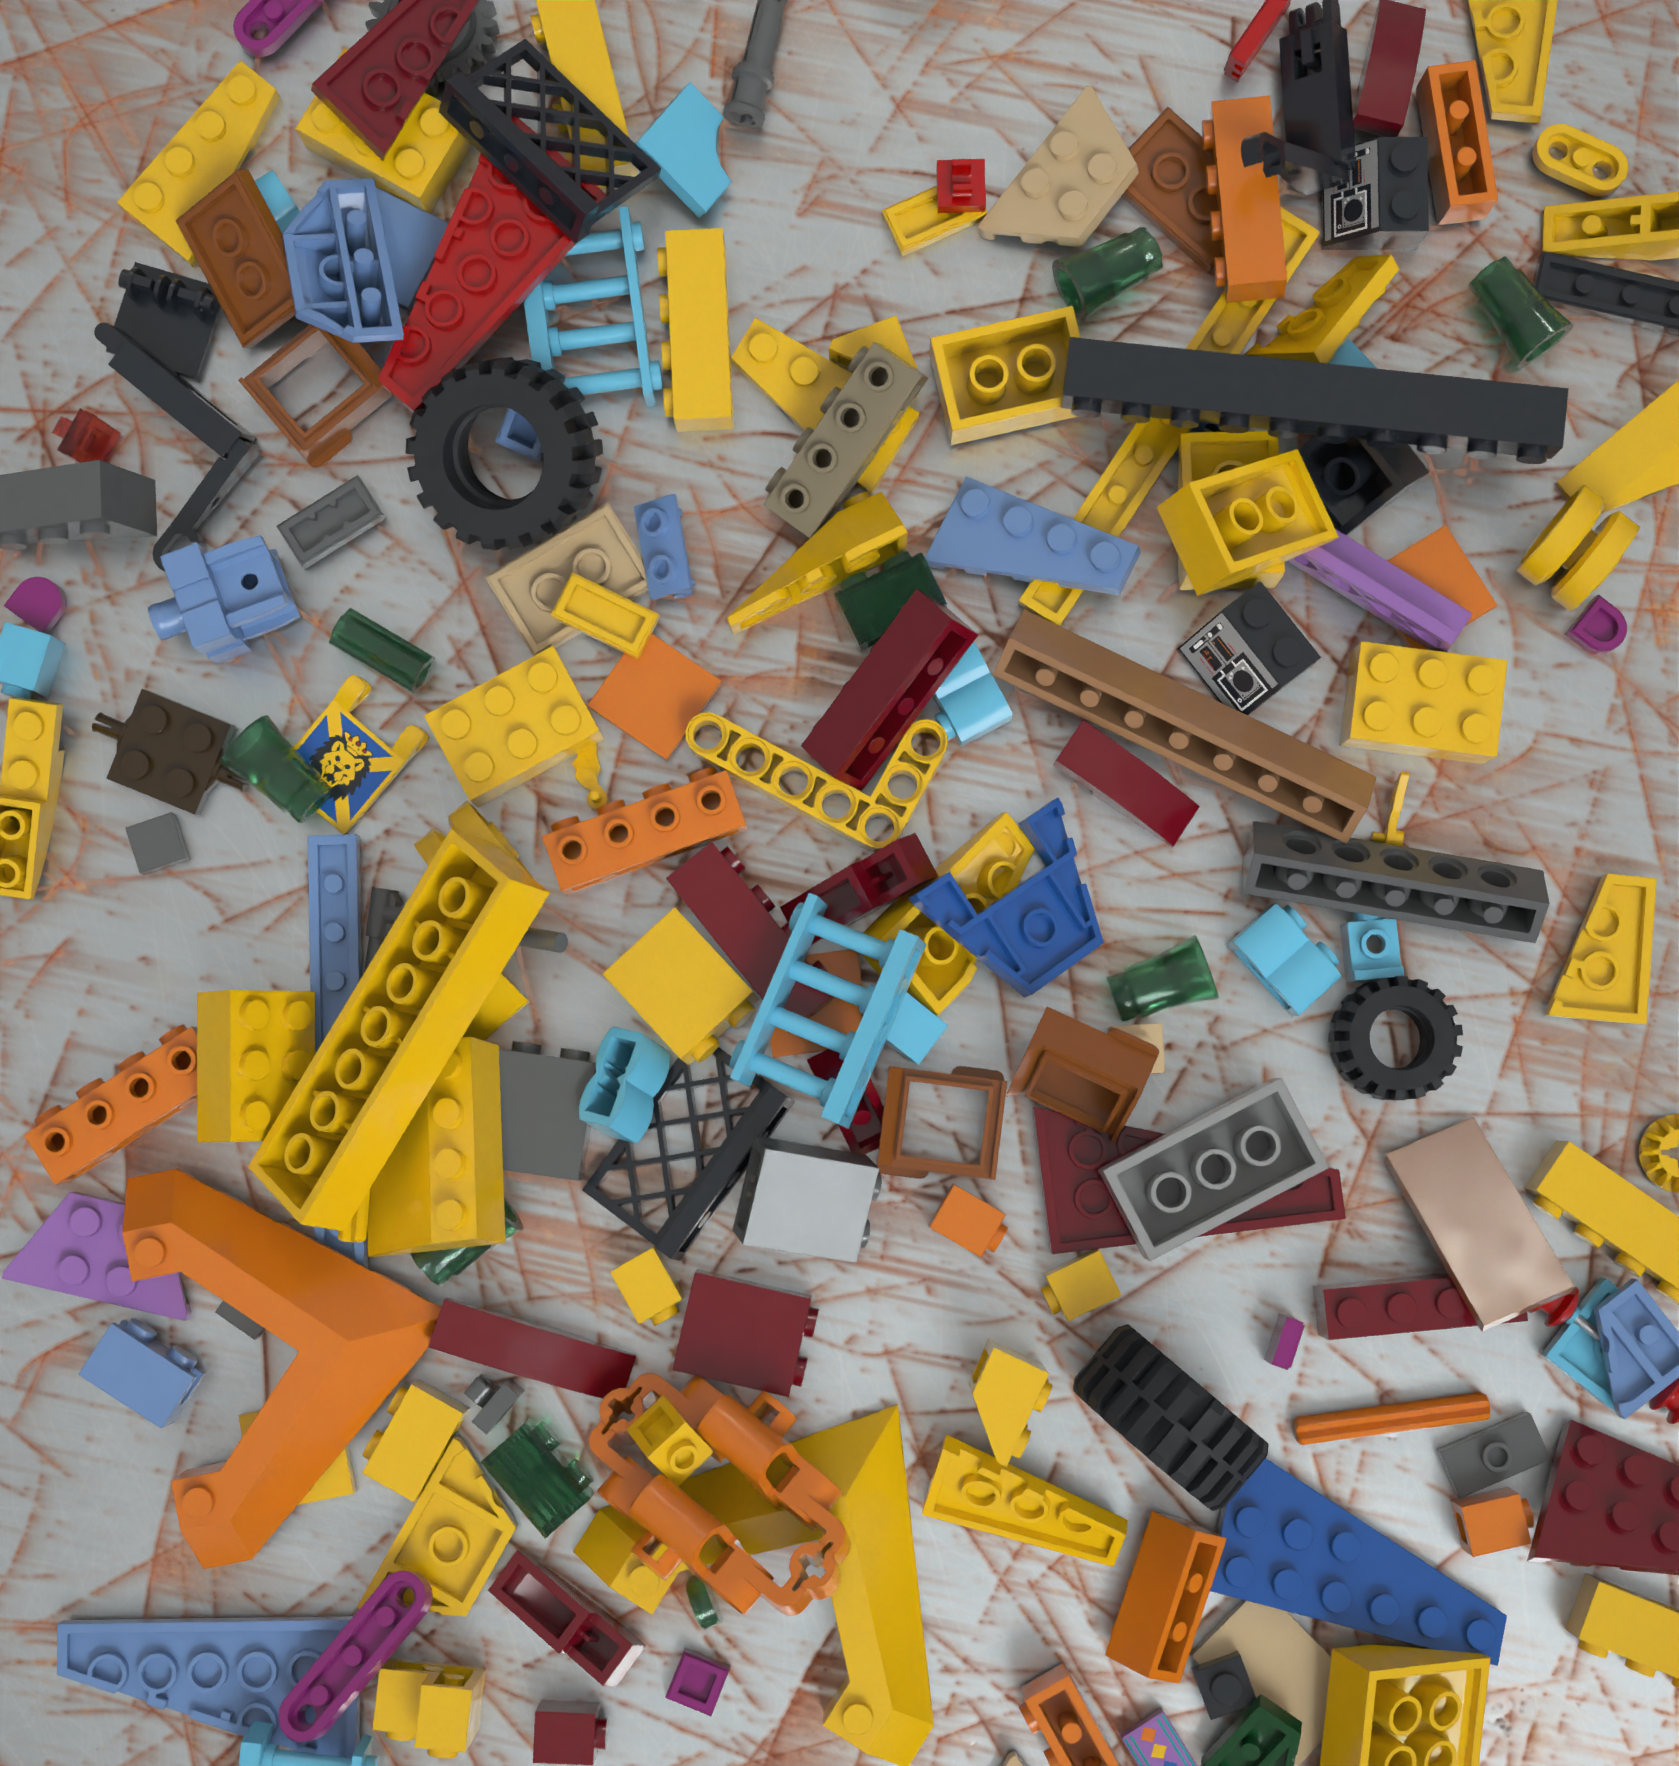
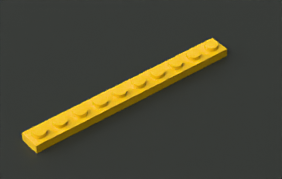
[1018,206,1320,626]

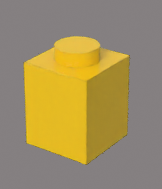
[610,1246,685,1326]
[1040,1249,1122,1322]

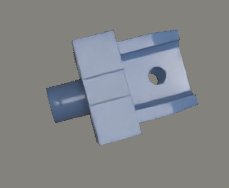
[148,535,301,664]

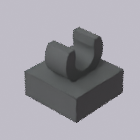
[464,1374,525,1435]

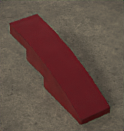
[428,1297,637,1399]

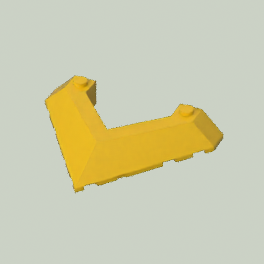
[573,1404,934,1766]

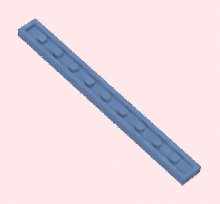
[308,834,368,1269]

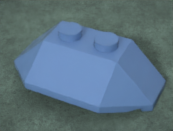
[282,178,404,343]

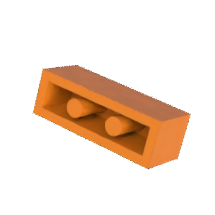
[1416,60,1498,226]
[1105,1511,1227,1684]

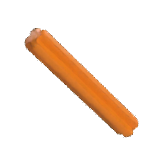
[1293,1392,1490,1445]

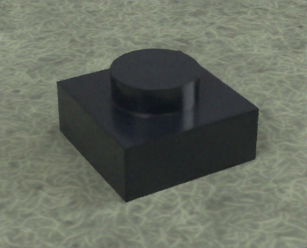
[1191,1651,1256,1720]

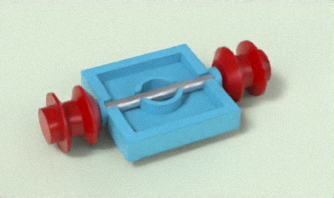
[1528,1277,1679,1424]

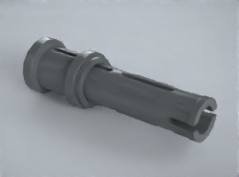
[723,0,787,128]

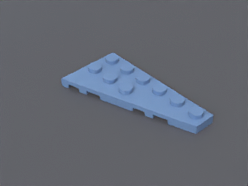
[57,1616,360,1758]

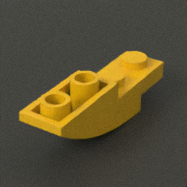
[0,697,65,900]

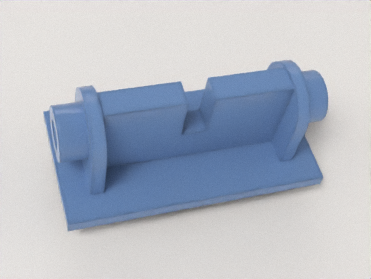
[634,494,696,600]

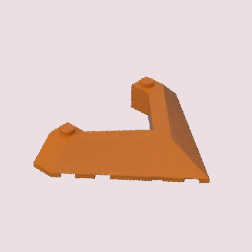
[122,1168,442,1569]

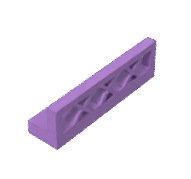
[1288,529,1473,652]

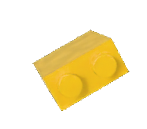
[603,907,760,1065]

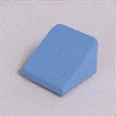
[495,408,543,462]

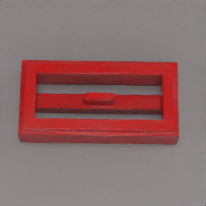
[1224,0,1291,83]

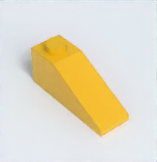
[1542,191,1679,261]

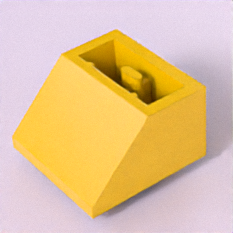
[968,1339,1052,1467]

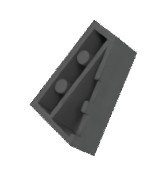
[0,460,157,550]

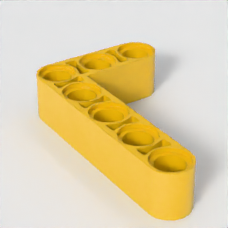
[685,712,948,853]

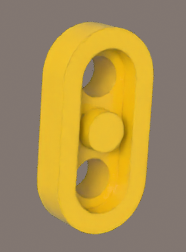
[1532,124,1629,197]

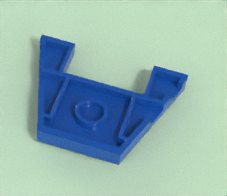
[909,798,1104,998]

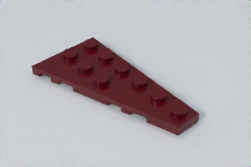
[1032,1107,1346,1254]
[1527,1420,1679,1575]

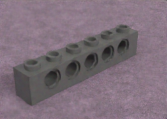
[1243,821,1550,943]

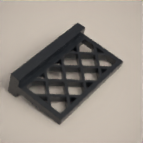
[439,39,661,244]
[582,1047,795,1261]

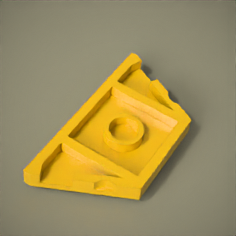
[357,1436,518,1617]

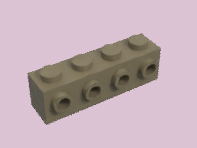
[763,342,929,538]

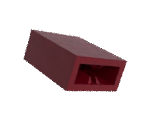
[672,1269,819,1397]

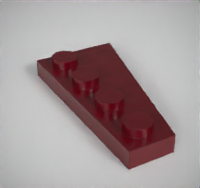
[311,0,480,161]

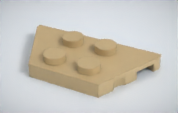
[977,85,1139,247]

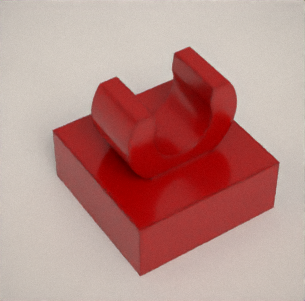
[936,159,986,213]

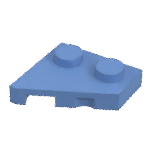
[1593,1278,1679,1419]

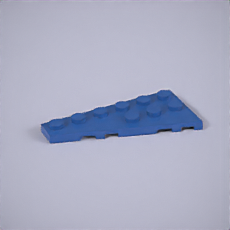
[1210,1458,1507,1666]

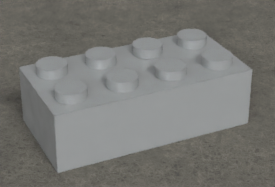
[1097,1078,1329,1261]

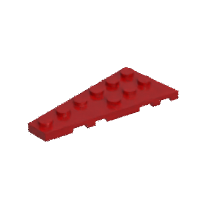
[378,117,606,413]

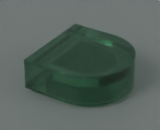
[686,1575,723,1630]

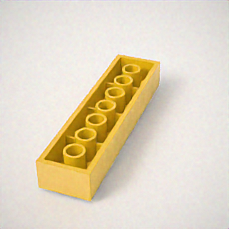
[248,828,550,1231]

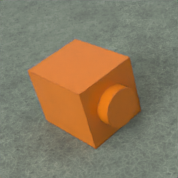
[928,1183,1008,1257]
[1450,1487,1534,1557]

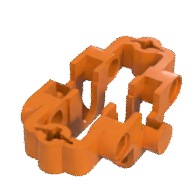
[589,1373,851,1616]

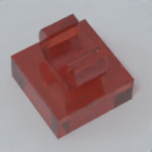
[52,408,121,463]

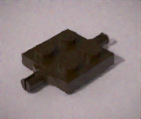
[92,689,252,815]

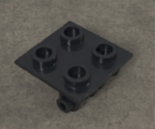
[106,262,221,379]

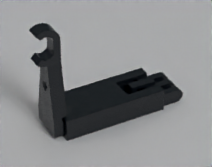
[1241,0,1357,195]
[94,323,262,572]

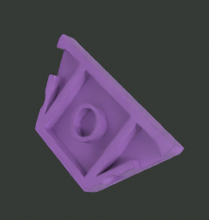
[2,1192,192,1321]

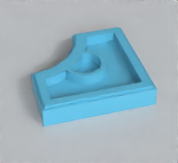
[635,82,732,218]

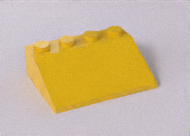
[367,1037,506,1257]
[1320,1644,1491,1766]

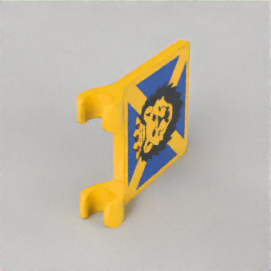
[272,675,429,835]

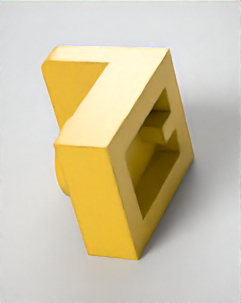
[626,1394,713,1486]

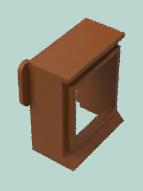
[238,324,393,469]
[1006,1006,1159,1142]
[876,1066,1007,1180]

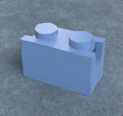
[78,1318,206,1428]

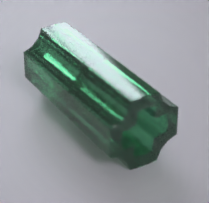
[329,608,435,694]

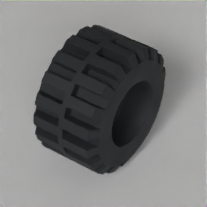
[1328,976,1463,1100]

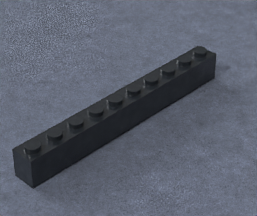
[1061,337,1569,464]

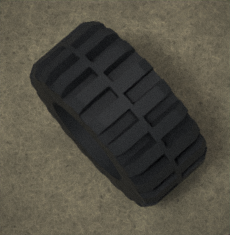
[405,357,603,550]
[1073,1324,1269,1511]

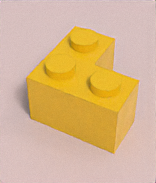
[373,1658,486,1758]

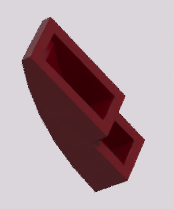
[1353,0,1426,137]
[1053,720,1200,847]
[780,833,938,946]
[488,1550,646,1686]

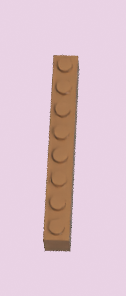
[992,609,1377,844]

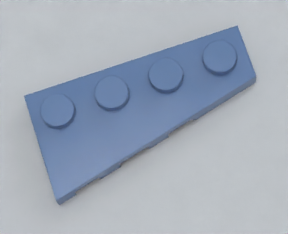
[923,476,1141,595]

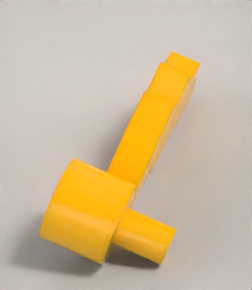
[572,742,611,813]
[1370,772,1410,846]

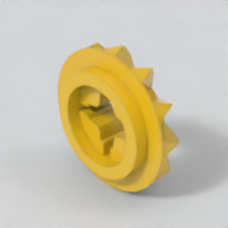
[1639,1114,1679,1193]

